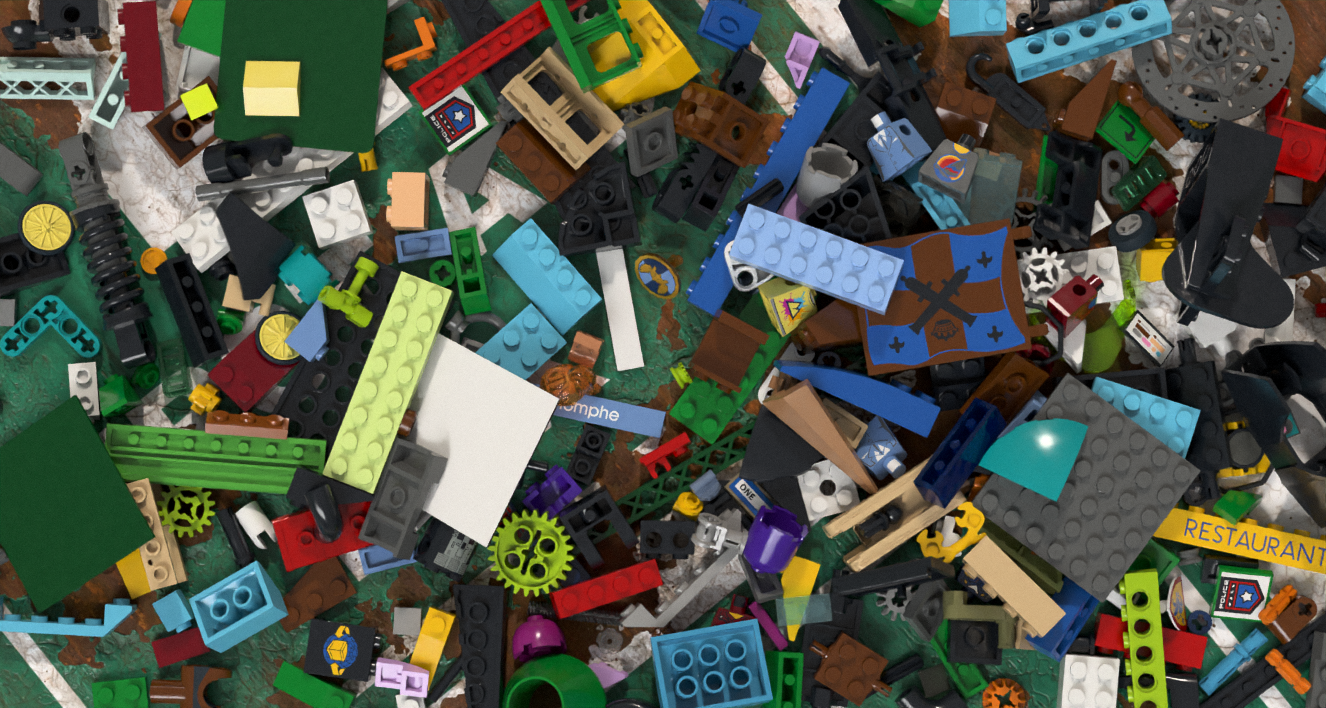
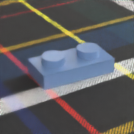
[395,228,452,263]

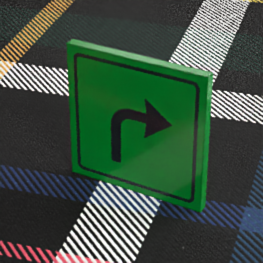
[1095,100,1155,164]

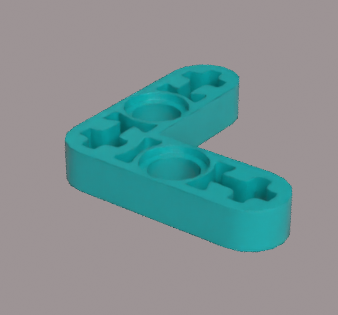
[0,295,103,358]

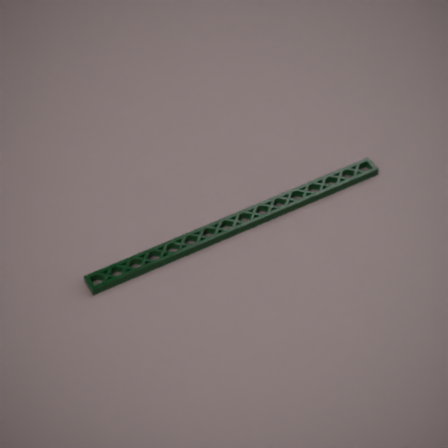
[513,357,891,576]

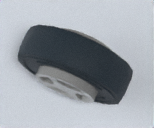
[1108,210,1157,252]

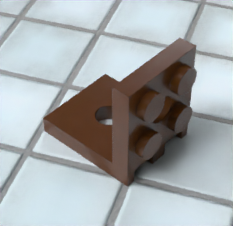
[673,81,770,168]

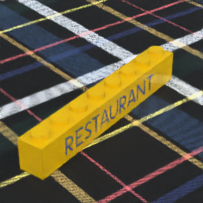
[1153,503,1326,574]

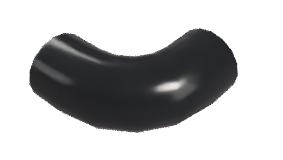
[304,484,344,544]
[895,685,968,708]

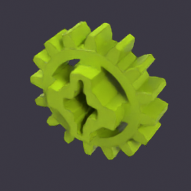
[157,485,216,538]

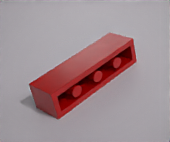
[549,559,663,619]
[1093,612,1208,672]

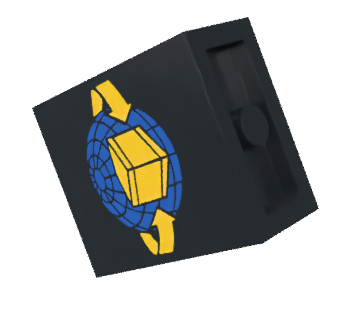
[303,617,382,682]

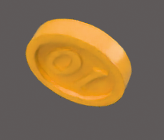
[140,248,168,275]

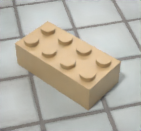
[962,535,1066,638]

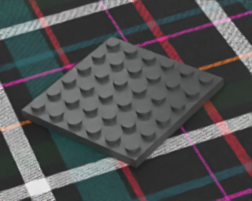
[971,373,1200,603]

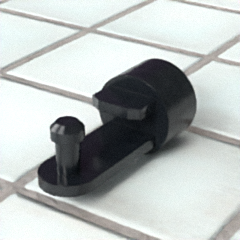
[202,133,293,183]

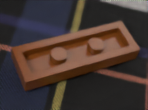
[205,410,289,440]

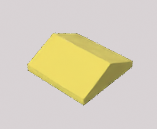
[243,61,301,116]

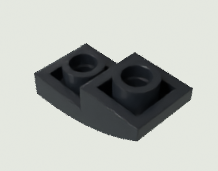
[566,424,611,487]

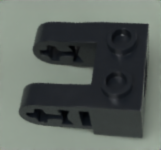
[559,485,640,570]

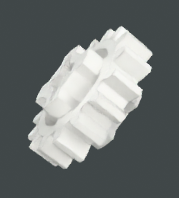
[1017,248,1069,306]

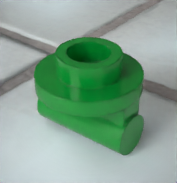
[216,309,246,335]
[130,362,160,389]

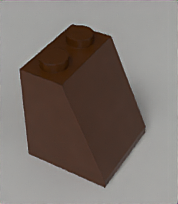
[790,299,863,355]

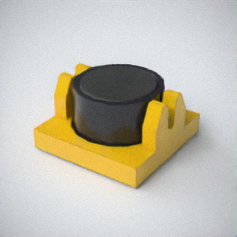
[1217,421,1270,478]

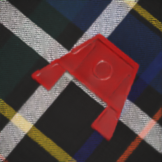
[1265,85,1326,183]

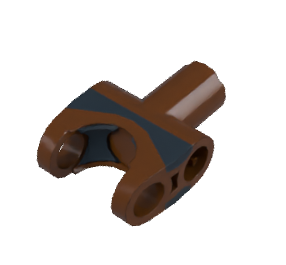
[150,664,232,708]

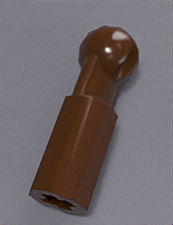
[1117,81,1185,151]

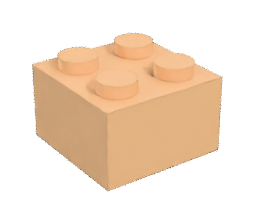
[386,172,430,231]

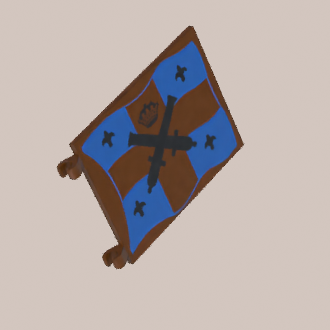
[856,218,1049,376]

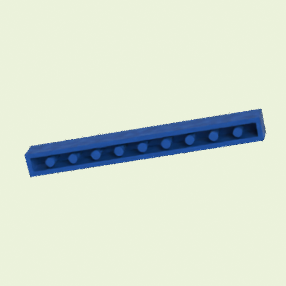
[686,67,850,316]

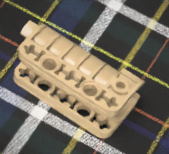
[822,454,971,573]

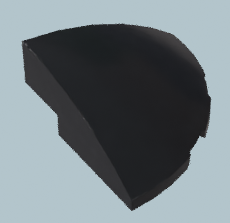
[558,161,642,256]
[739,395,826,482]

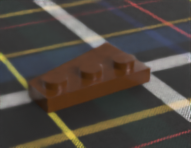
[279,556,358,633]

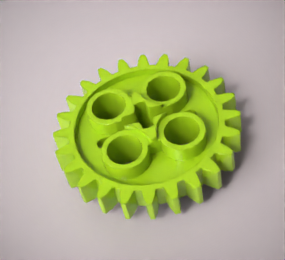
[487,508,575,597]

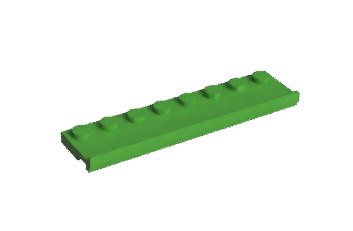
[105,423,326,494]

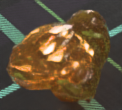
[540,364,602,406]

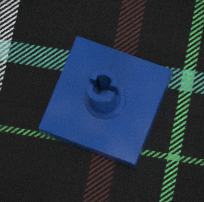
[696,0,762,52]

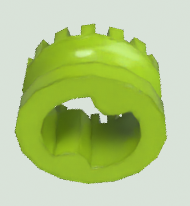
[670,362,693,389]

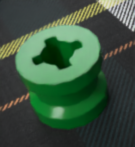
[429,260,457,288]

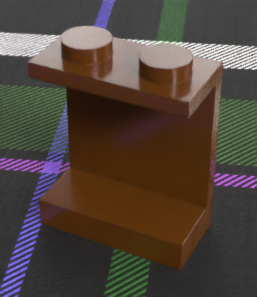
[688,309,769,395]

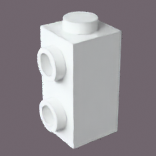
[68,362,100,424]

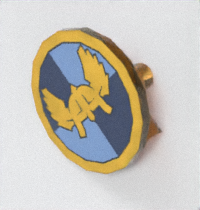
[635,253,683,299]

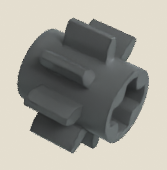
[495,94,525,123]
[618,102,650,131]

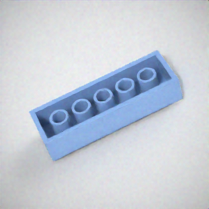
[729,204,904,316]

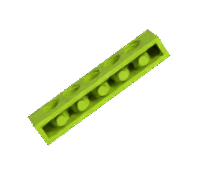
[1119,568,1168,708]

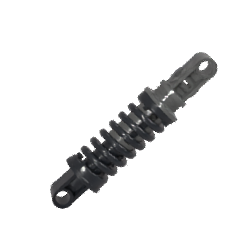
[58,132,156,369]

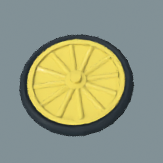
[17,201,75,255]
[255,311,302,365]

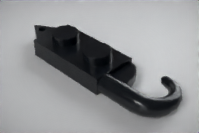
[965,53,1051,132]

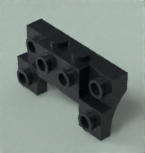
[1034,130,1103,249]

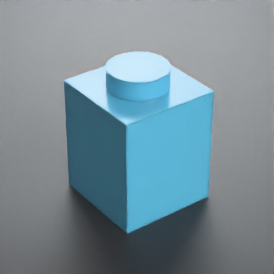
[152,589,195,633]

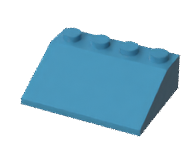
[650,619,773,708]

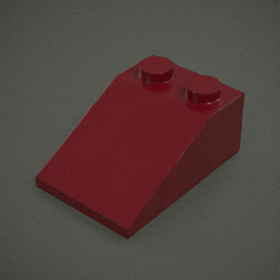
[208,329,300,413]

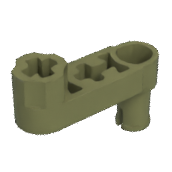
[943,591,1017,649]

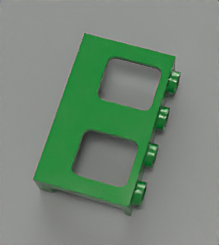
[540,0,644,94]

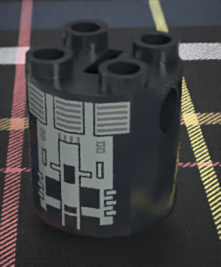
[413,516,479,582]

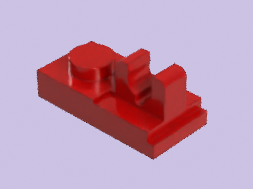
[639,432,692,479]

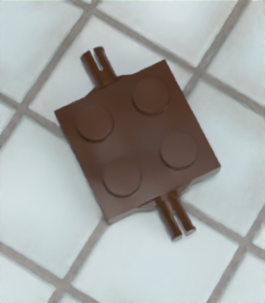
[809,631,892,707]

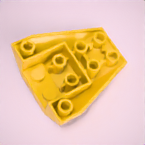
[571,0,701,112]

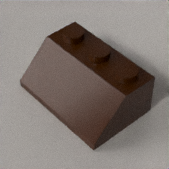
[496,118,591,205]

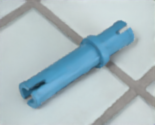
[1198,628,1268,696]

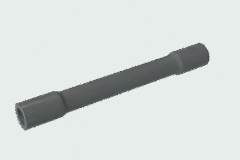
[196,166,330,202]

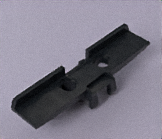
[838,0,947,162]

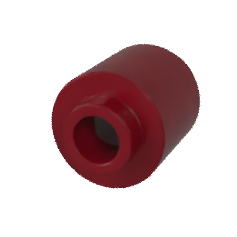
[1138,181,1180,219]

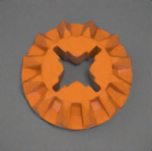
[982,678,1026,708]

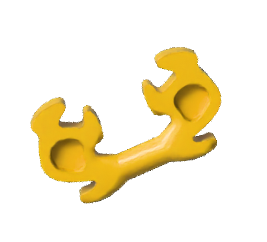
[916,502,987,564]

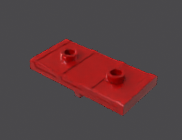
[271,501,374,572]

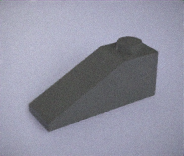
[442,120,509,198]

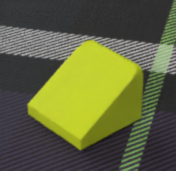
[180,83,218,120]

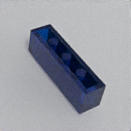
[913,397,1007,509]

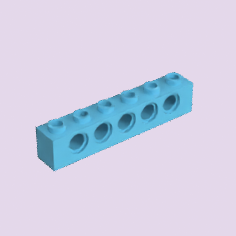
[1006,0,1172,83]

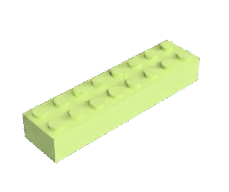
[322,271,455,494]

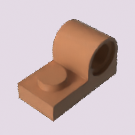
[567,330,605,370]

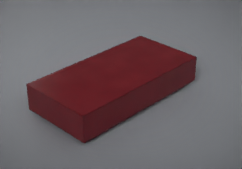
[151,627,212,668]

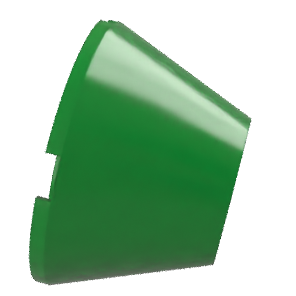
[502,653,607,708]

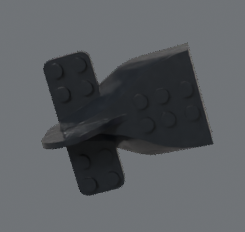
[1162,118,1294,329]

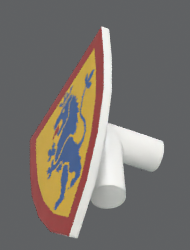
[1160,576,1188,631]

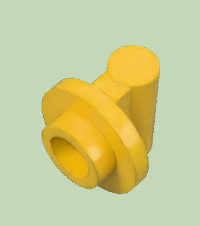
[672,492,703,522]

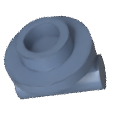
[689,470,721,501]

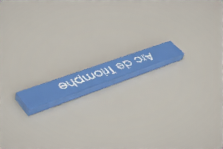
[532,383,666,438]

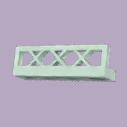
[0,57,96,100]

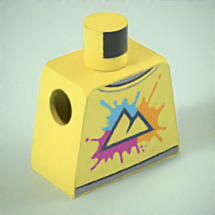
[758,277,821,337]

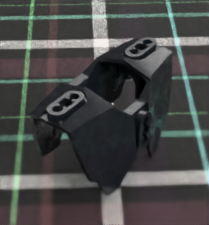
[1221,341,1326,529]

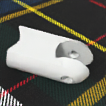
[235,501,277,549]

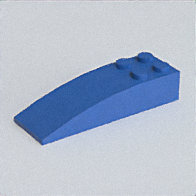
[773,360,941,438]

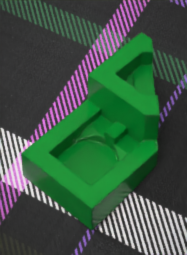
[1213,490,1263,526]

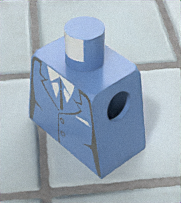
[867,111,932,182]
[854,415,908,480]

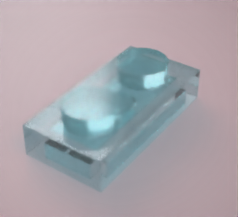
[775,593,832,626]

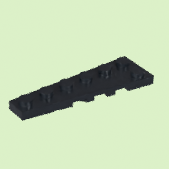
[453,584,507,708]

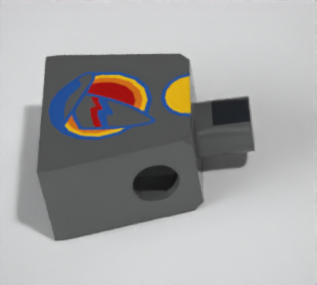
[918,134,979,204]

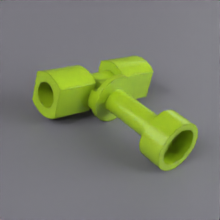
[317,257,379,327]

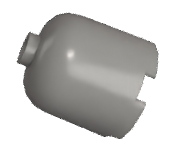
[796,143,858,208]

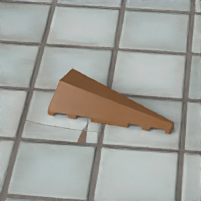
[762,378,878,494]

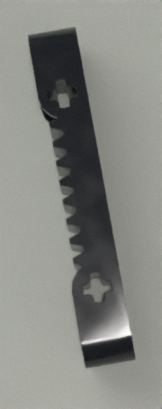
[652,46,766,223]

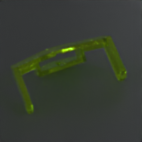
[1029,279,1136,373]

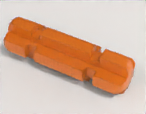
[1258,584,1297,625]
[1265,649,1311,695]

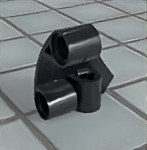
[215,192,296,301]

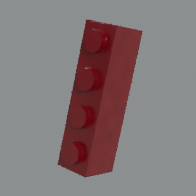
[117,1,164,112]

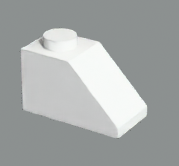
[1044,319,1087,373]

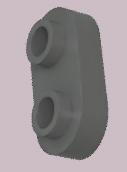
[1100,150,1129,205]

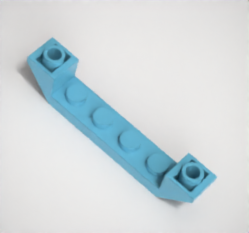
[901,161,971,230]
[0,597,137,637]

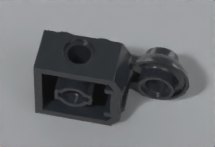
[1,0,110,50]

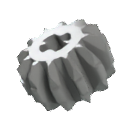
[875,585,917,621]

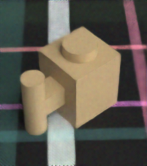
[222,274,276,316]

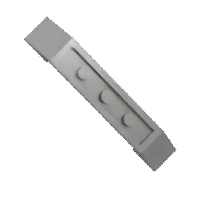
[619,508,741,627]

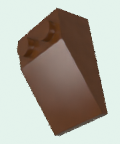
[1052,59,1117,142]
[142,76,218,170]
[925,82,996,161]

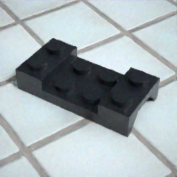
[815,71,915,174]
[929,357,986,412]

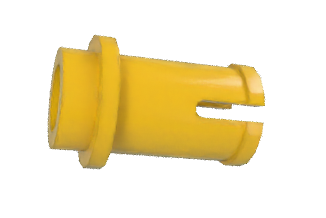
[358,142,378,172]

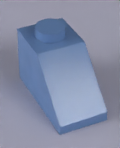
[284,300,330,362]

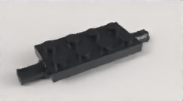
[1165,338,1233,500]
[801,568,864,708]

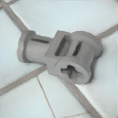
[691,513,748,555]

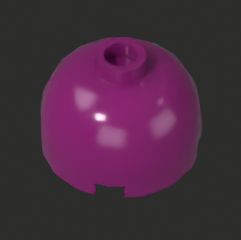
[512,615,567,662]

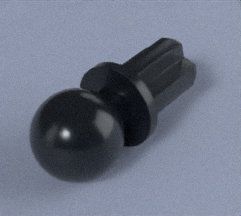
[859,503,903,539]

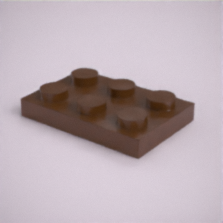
[959,351,1050,436]

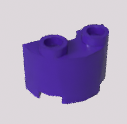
[522,464,583,520]

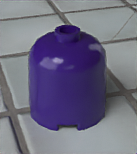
[743,505,808,574]

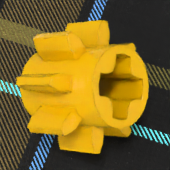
[188,383,222,416]

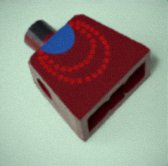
[1045,274,1104,338]

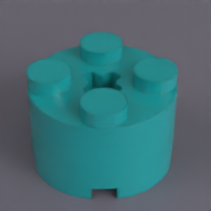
[278,244,340,306]

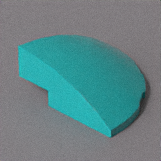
[978,418,1089,502]

